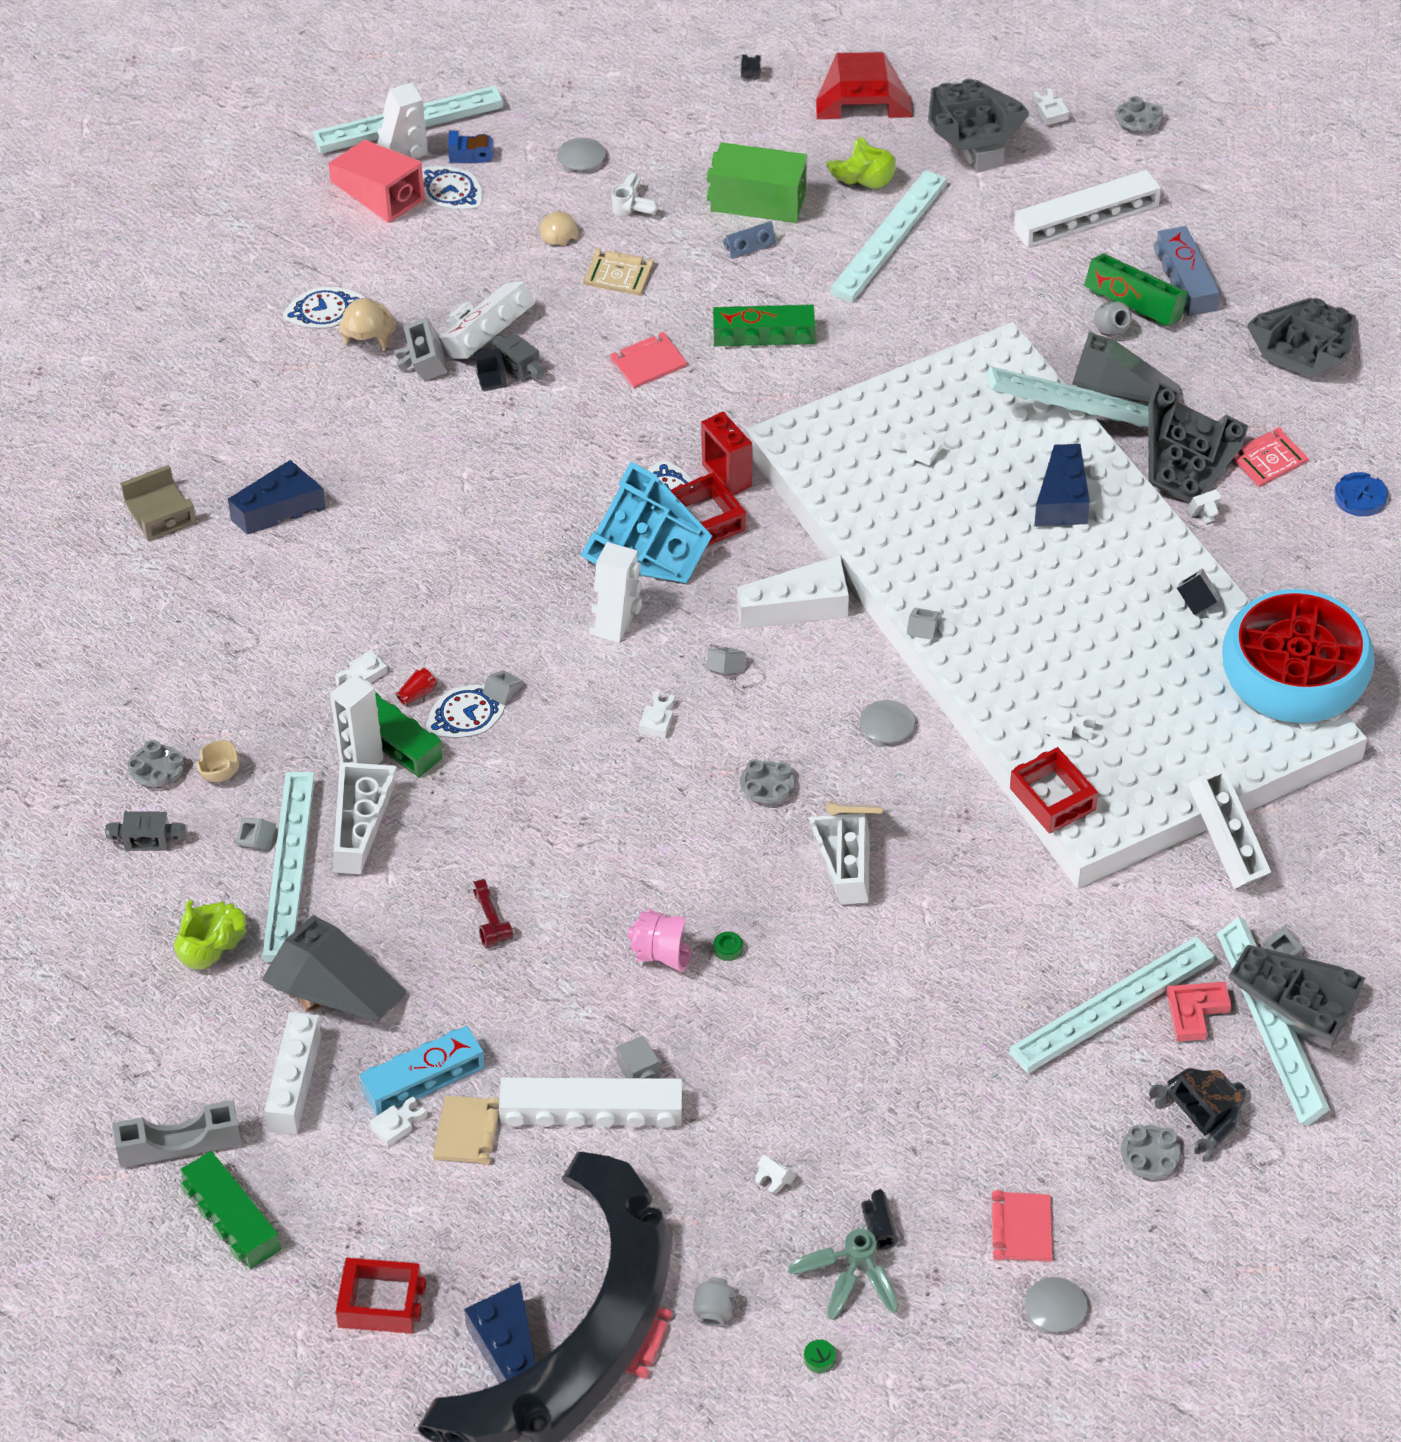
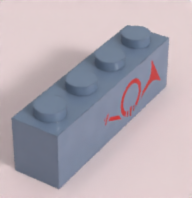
[1154,226,1220,316]

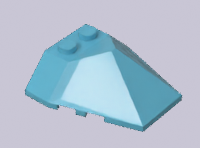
[580,461,712,583]

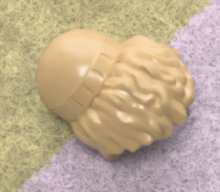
[338,298,397,351]

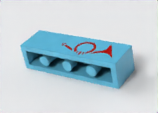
[359,1026,485,1116]

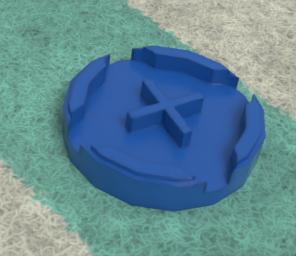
[1334,472,1388,516]

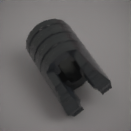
[861,1188,899,1250]

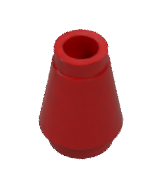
[396,667,437,706]

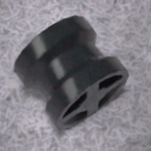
[741,54,761,79]

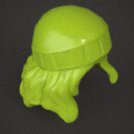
[826,137,896,189]
[174,900,246,970]

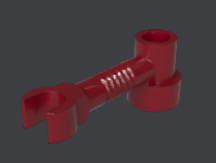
[473,879,513,948]

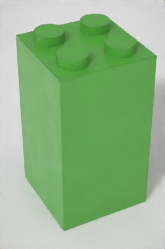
[707,142,807,223]

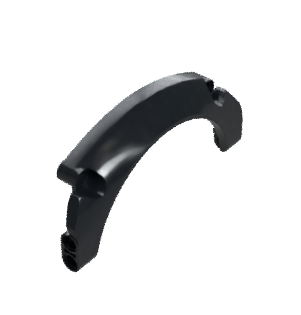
[417,1151,673,1442]

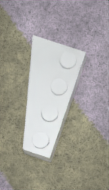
[737,556,849,629]
[332,762,396,874]

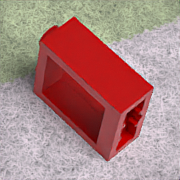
[701,411,752,495]
[670,472,746,546]
[1010,747,1098,834]
[335,1257,426,1334]

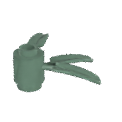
[788,1229,898,1320]

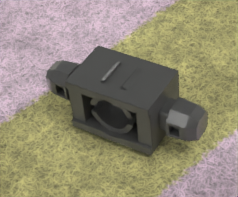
[491,332,545,381]
[105,811,187,851]

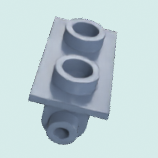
[723,221,776,259]

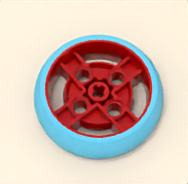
[1222,589,1374,723]

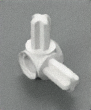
[611,173,658,217]

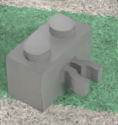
[394,317,448,382]

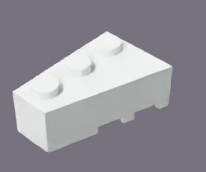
[377,83,428,159]
[589,542,642,643]
[808,813,870,905]

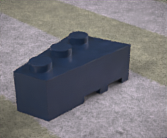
[1034,444,1090,526]
[228,460,326,535]
[464,1282,535,1383]

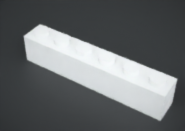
[1014,170,1161,248]
[499,1078,682,1128]

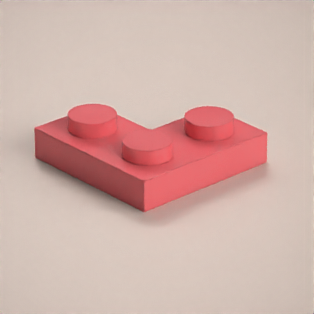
[1166,982,1231,1042]

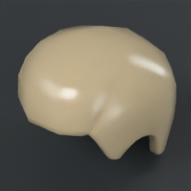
[539,211,579,246]
[196,740,240,783]

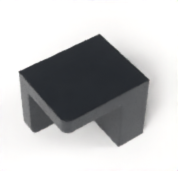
[474,348,507,391]
[1177,568,1220,615]

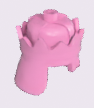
[628,908,692,972]

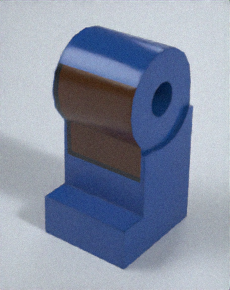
[448,130,494,163]

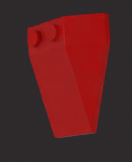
[816,52,912,120]

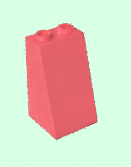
[328,140,425,223]

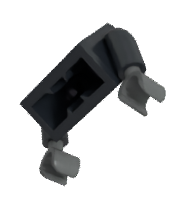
[1149,1068,1246,1162]

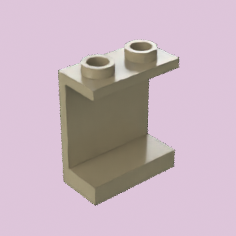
[120,465,197,542]

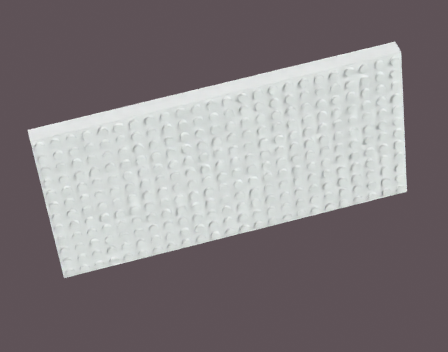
[745,322,1367,889]

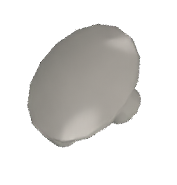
[1115,96,1163,131]
[557,137,606,173]
[860,700,915,747]
[128,740,184,787]
[740,759,796,804]
[1121,1125,1182,1179]
[1025,1277,1087,1334]

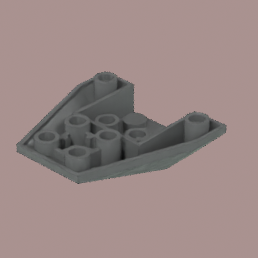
[928,79,1029,151]
[1247,298,1356,378]
[1072,332,1180,402]
[1148,381,1249,503]
[262,915,406,1022]
[1228,944,1365,1050]

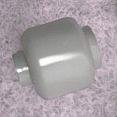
[1094,302,1132,335]
[693,1277,736,1327]

